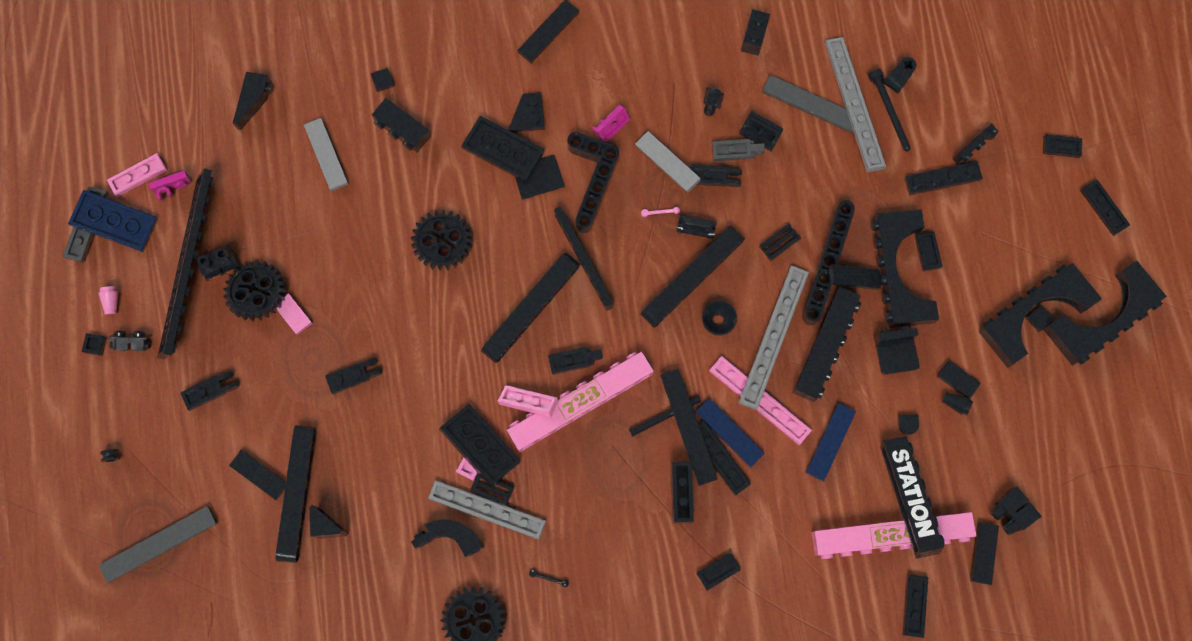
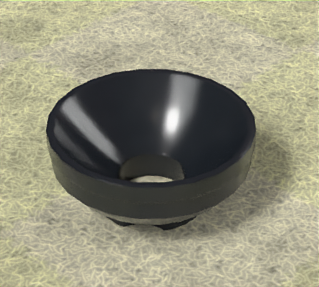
[702,301,737,336]

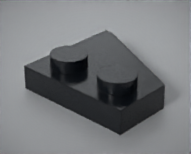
[509,92,545,133]

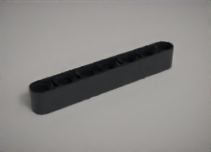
[802,200,855,325]
[640,226,745,328]
[481,252,581,363]
[276,425,316,563]

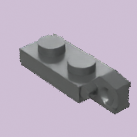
[712,139,765,161]

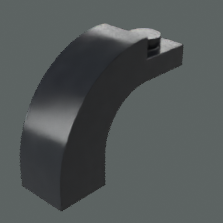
[411,519,484,558]

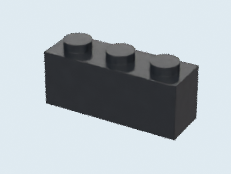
[372,98,431,153]
[671,462,694,524]

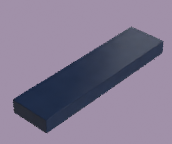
[695,398,765,468]
[806,403,856,482]

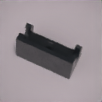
[739,111,784,152]

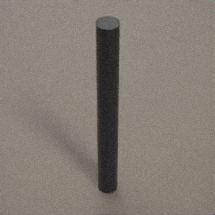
[629,395,701,437]

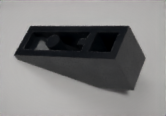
[233,72,273,130]

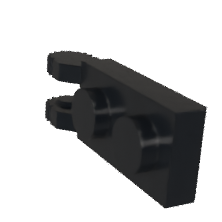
[690,164,742,187]
[325,358,382,395]
[181,371,239,411]

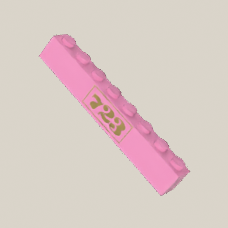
[507,352,654,453]
[811,512,976,559]

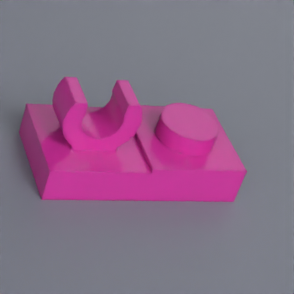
[592,105,630,142]
[148,170,192,201]

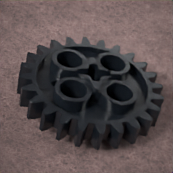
[411,210,473,271]
[223,260,287,322]
[440,587,507,641]

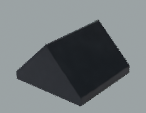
[309,505,349,539]

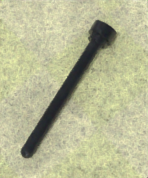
[868,68,911,152]

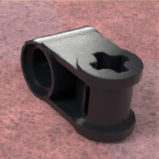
[883,57,917,94]

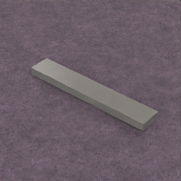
[428,480,546,540]

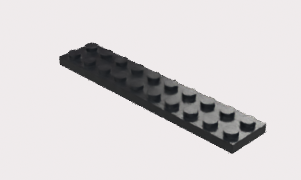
[157,168,213,359]

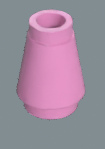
[98,286,119,315]

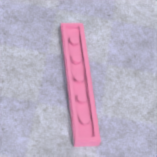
[709,356,812,445]

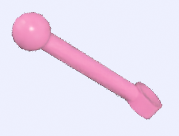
[641,207,680,217]

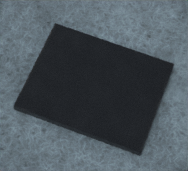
[514,155,565,200]

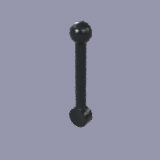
[529,569,569,587]

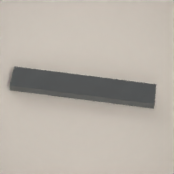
[762,75,854,134]
[99,506,217,583]

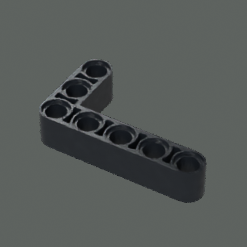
[567,132,619,233]

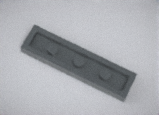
[63,186,109,263]

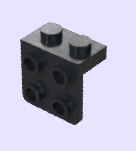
[874,326,920,375]

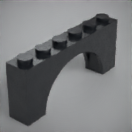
[871,209,939,328]
[1043,260,1167,365]
[979,263,1102,368]

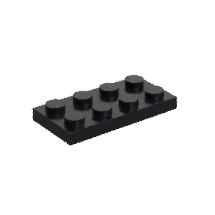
[461,116,545,182]
[439,404,521,487]

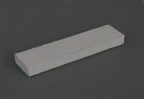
[304,118,349,191]
[635,131,701,193]

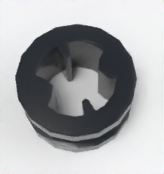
[100,449,120,462]

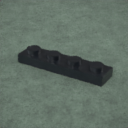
[904,161,983,196]

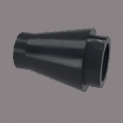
[942,392,973,415]

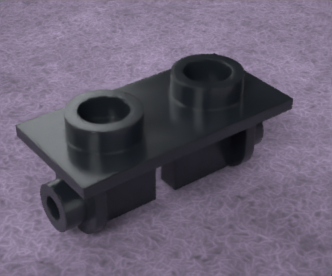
[703,87,724,116]
[676,214,717,239]
[107,331,152,351]

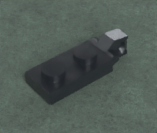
[953,123,999,164]
[548,347,603,375]

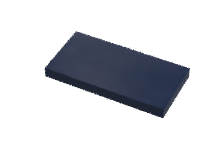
[68,190,158,252]

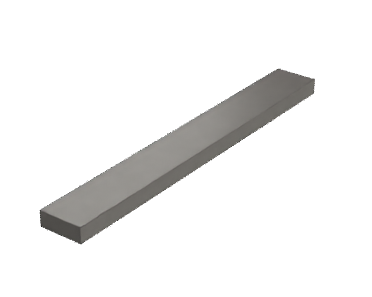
[824,37,886,173]
[738,265,809,411]

